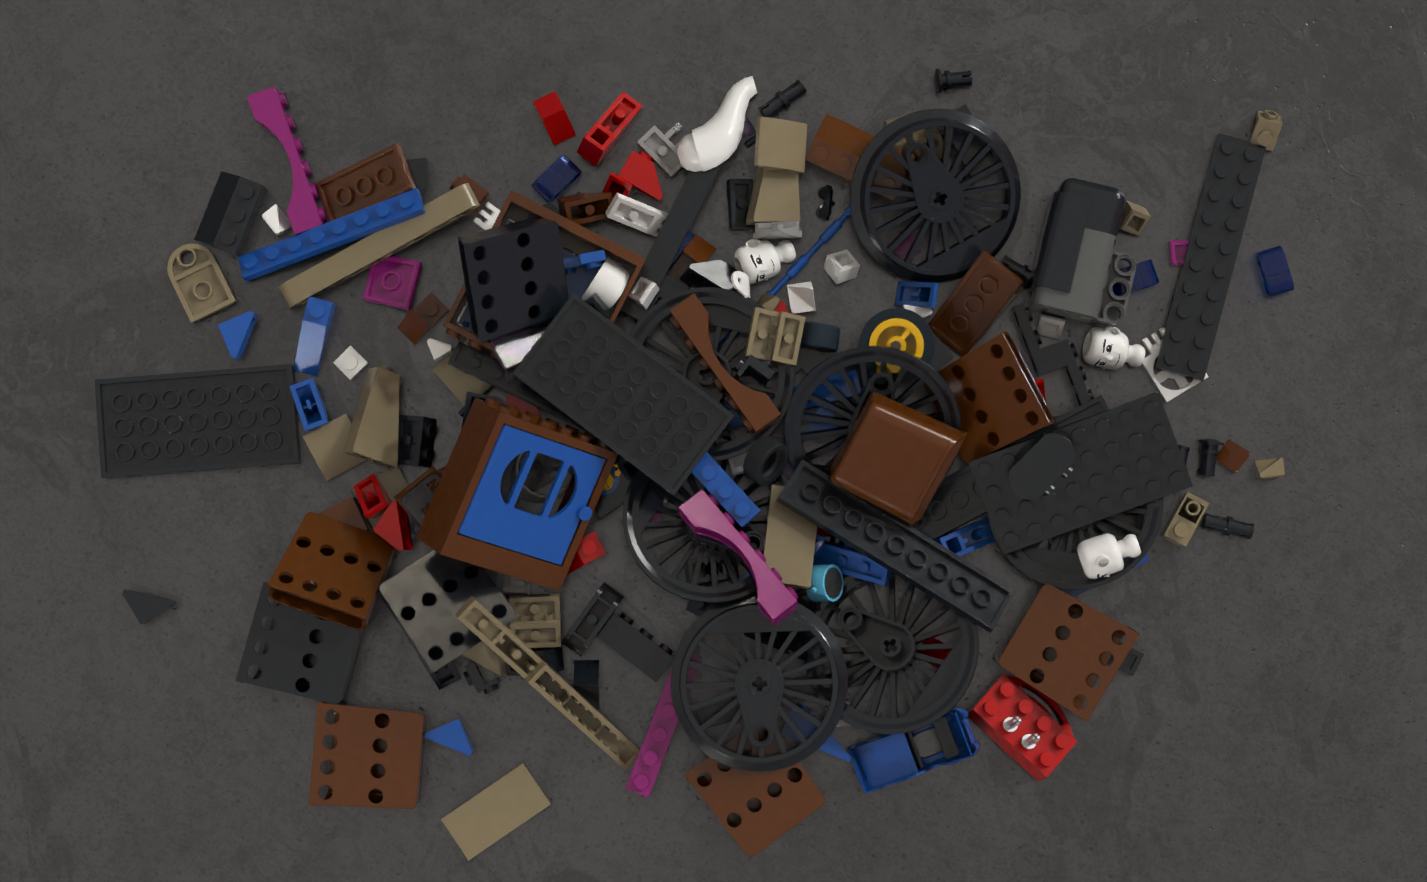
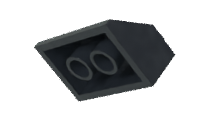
[194,171,267,257]

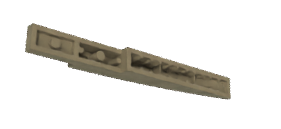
[455,596,640,770]

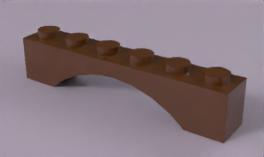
[669,293,781,435]

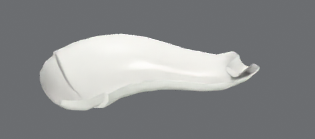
[677,76,757,172]

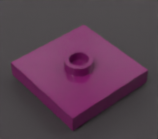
[362,256,422,311]

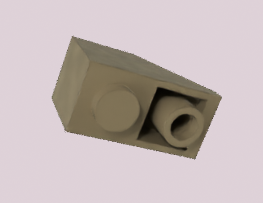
[1160,491,1209,548]

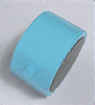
[806,564,844,602]

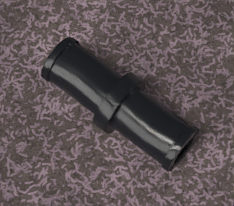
[758,79,807,118]
[1202,513,1254,539]

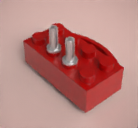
[968,674,1078,782]

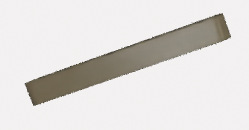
[278,183,480,309]

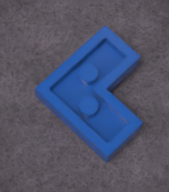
[563,250,606,275]

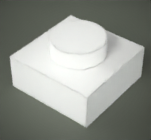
[333,345,369,381]

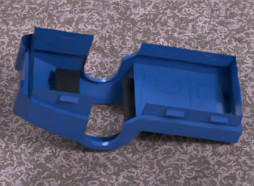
[848,707,980,794]

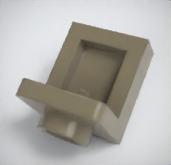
[1249,110,1282,151]

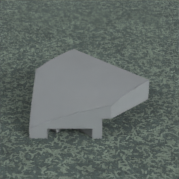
[752,221,802,240]

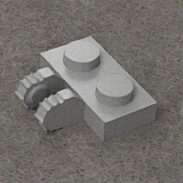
[637,123,689,178]

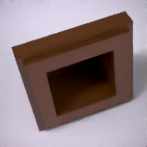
[1216,439,1251,474]

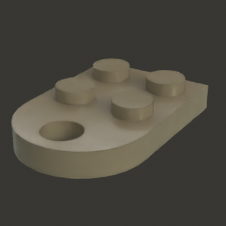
[167,244,237,324]

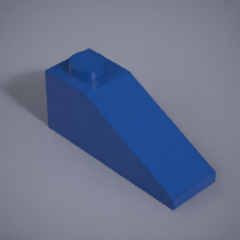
[293,296,336,377]
[934,517,996,557]
[780,703,851,762]

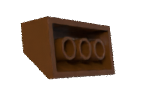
[805,114,916,201]

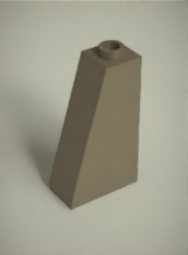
[746,167,801,225]
[343,365,400,468]

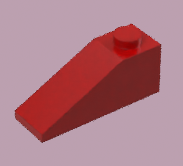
[576,91,643,166]

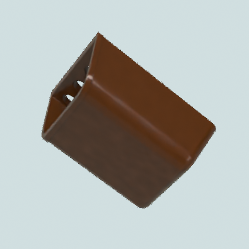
[924,332,1054,463]
[830,392,968,525]
[267,512,395,630]
[999,584,1140,722]
[309,702,425,809]
[684,727,825,857]

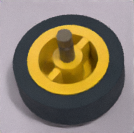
[859,308,935,383]

